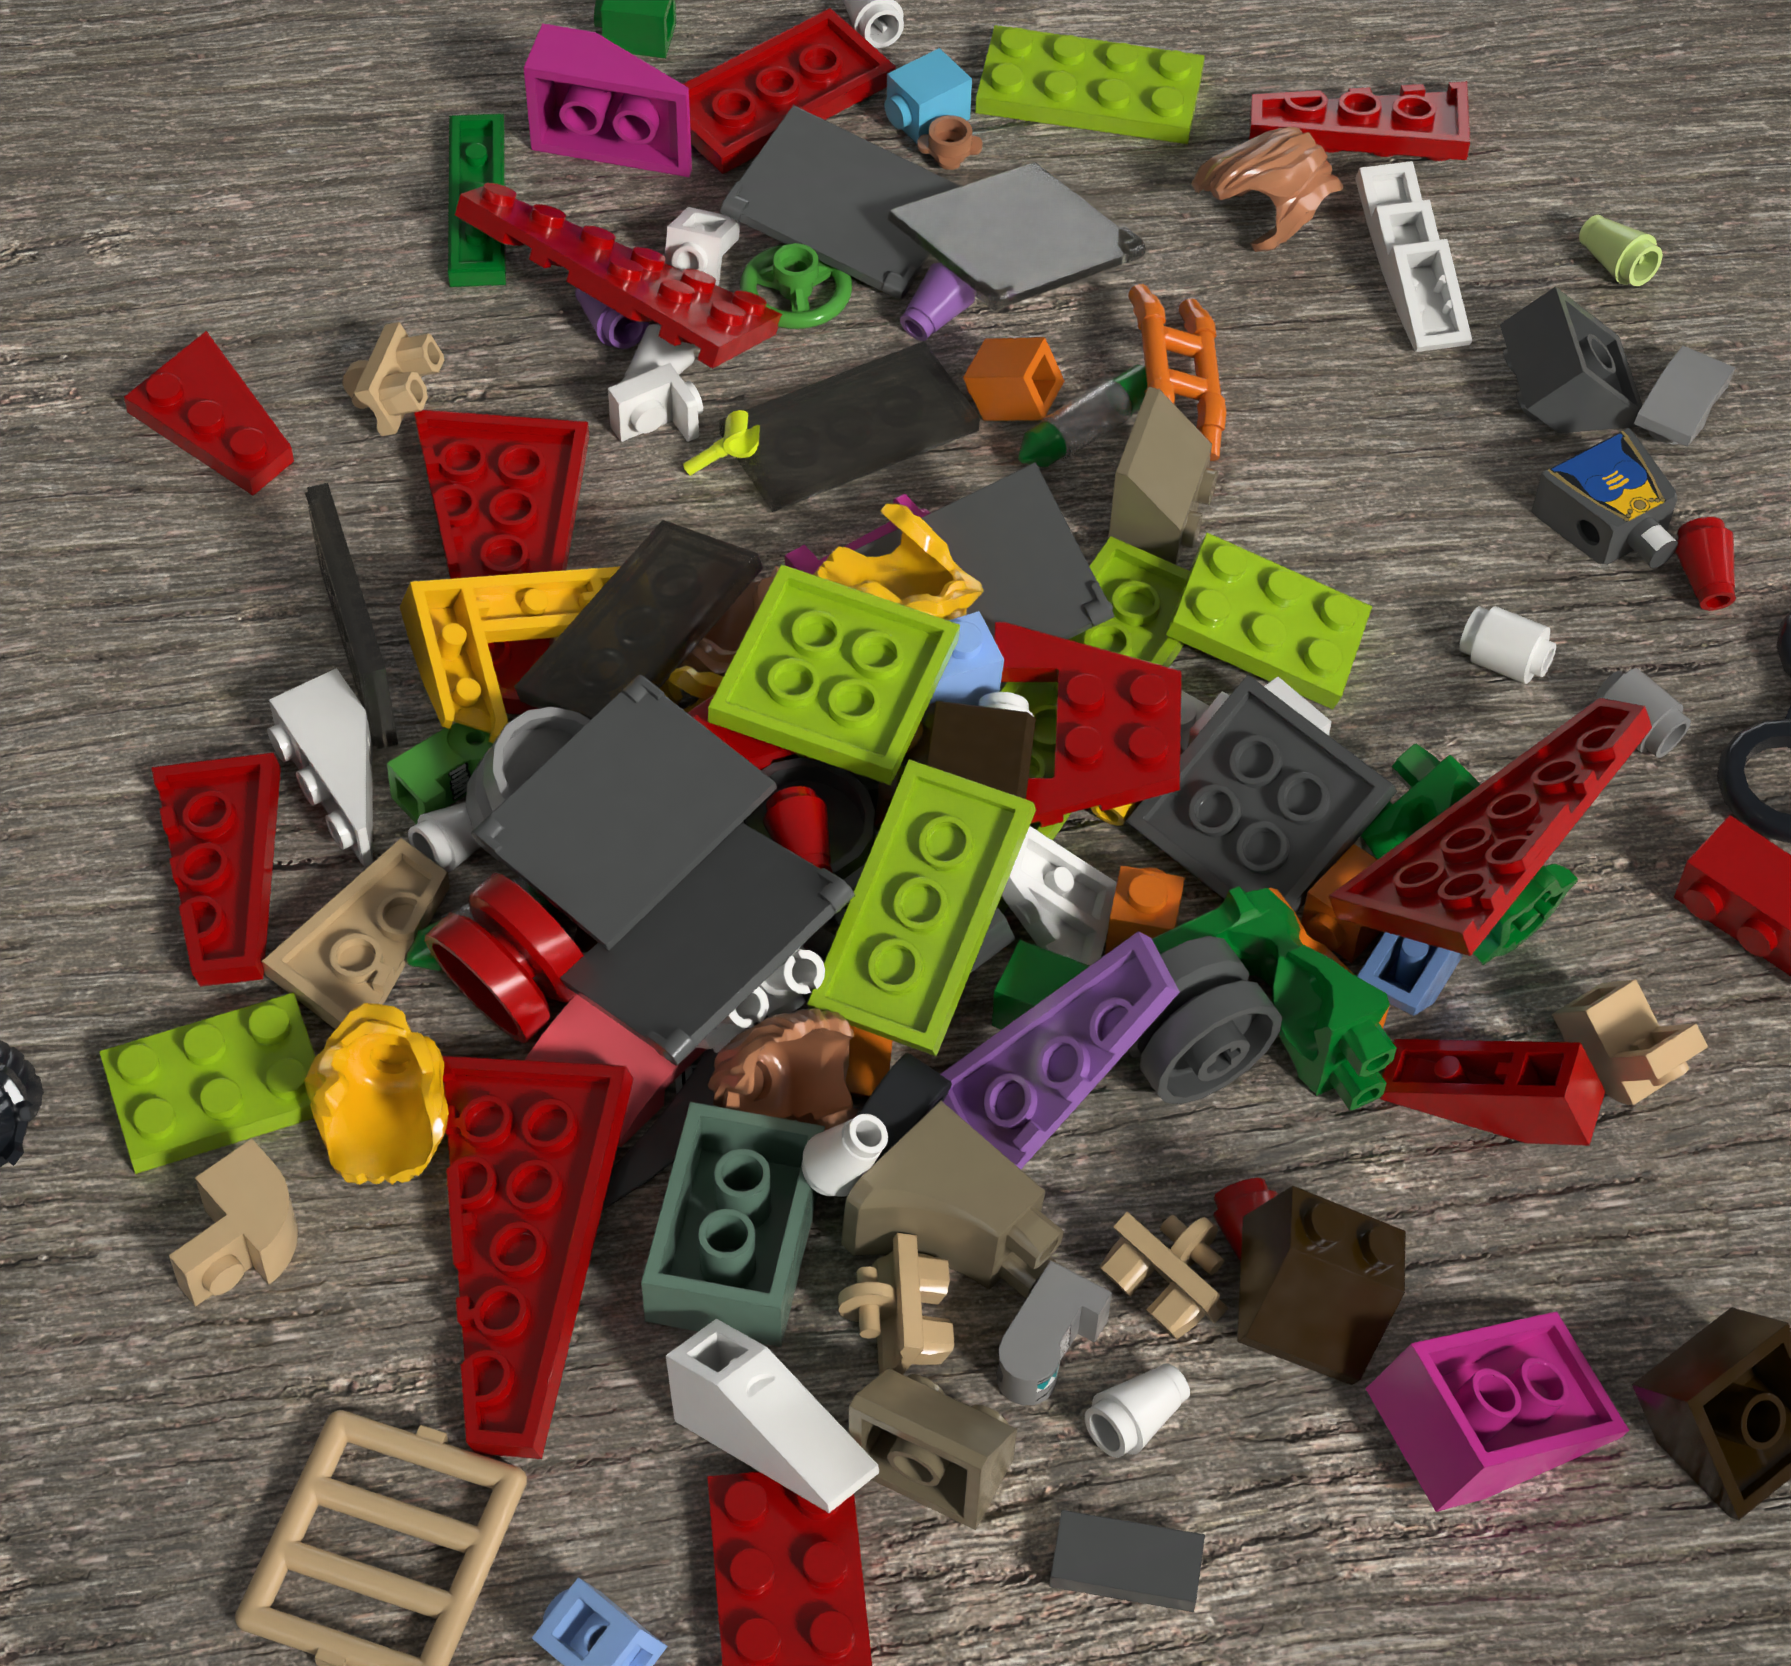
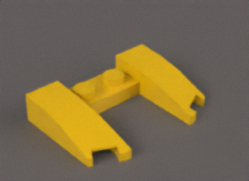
[400,565,682,743]

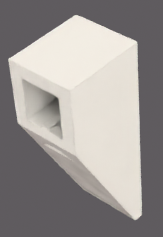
[267,668,373,867]
[666,1319,879,1513]

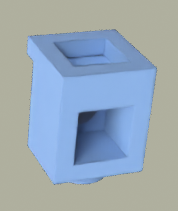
[532,1577,668,1666]

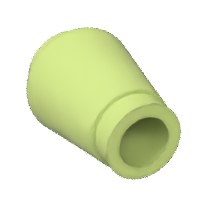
[1579,215,1663,286]

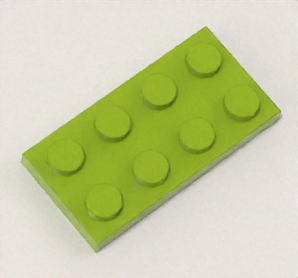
[975,25,1205,144]
[807,759,1036,1056]

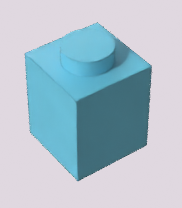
[884,48,972,144]

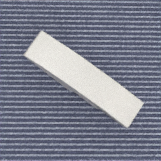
[1355,161,1472,352]

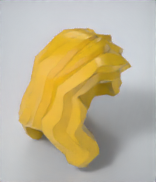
[813,503,984,620]
[304,1003,449,1185]

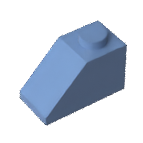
[1357,932,1463,1016]

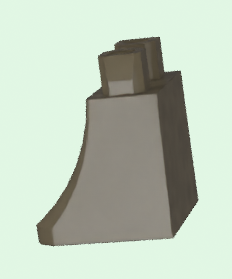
[841,1101,1064,1299]

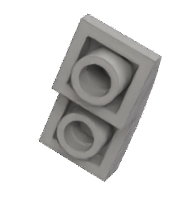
[1634,346,1736,447]

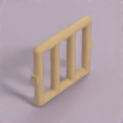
[235,1410,527,1666]

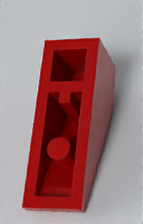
[1380,1039,1605,1146]

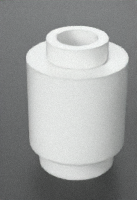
[1459,606,1556,684]

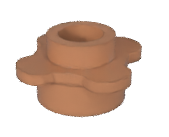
[917,115,983,170]

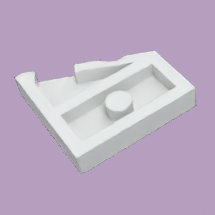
[1002,826,1117,966]

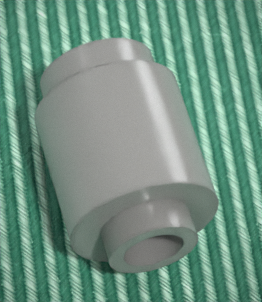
[1596,668,1691,758]

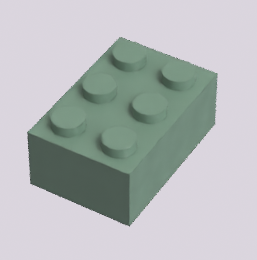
[641,1102,825,1347]

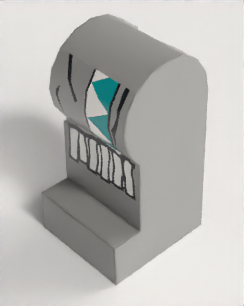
[996,1260,1112,1406]

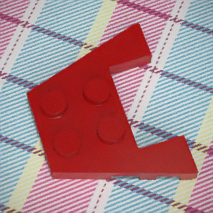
[994,622,1182,828]

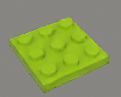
[708,564,960,785]

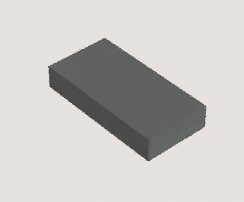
[1049,1510,1205,1612]

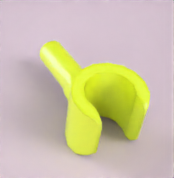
[683,410,760,476]

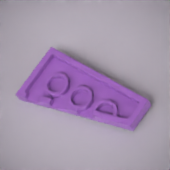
[940,931,1180,1169]

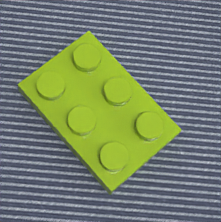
[1166,533,1372,710]
[99,992,315,1174]

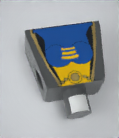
[1531,428,1678,568]

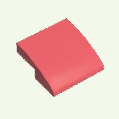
[525,994,706,1147]

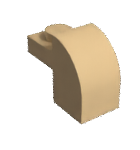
[1552,979,1708,1105]
[169,1138,298,1307]

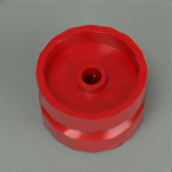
[425,873,584,1043]

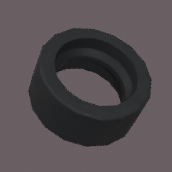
[857,1053,952,1164]

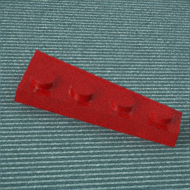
[1249,81,1470,161]
[151,752,281,987]

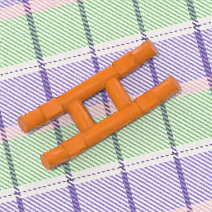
[1128,284,1226,461]

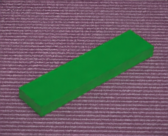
[448,114,506,287]

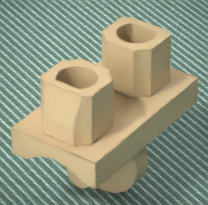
[343,322,444,436]
[1099,1212,1228,1340]
[838,1233,954,1375]

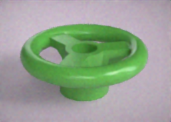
[740,243,852,329]

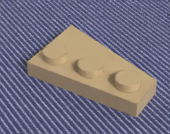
[262,838,450,1030]

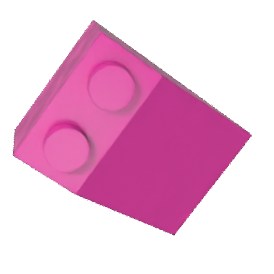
[524,23,692,177]
[1365,1311,1630,1512]

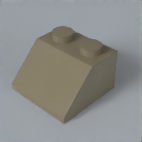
[1108,387,1218,565]
[849,1368,1017,1530]

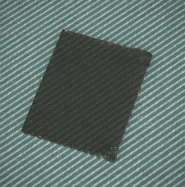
[888,162,1146,310]

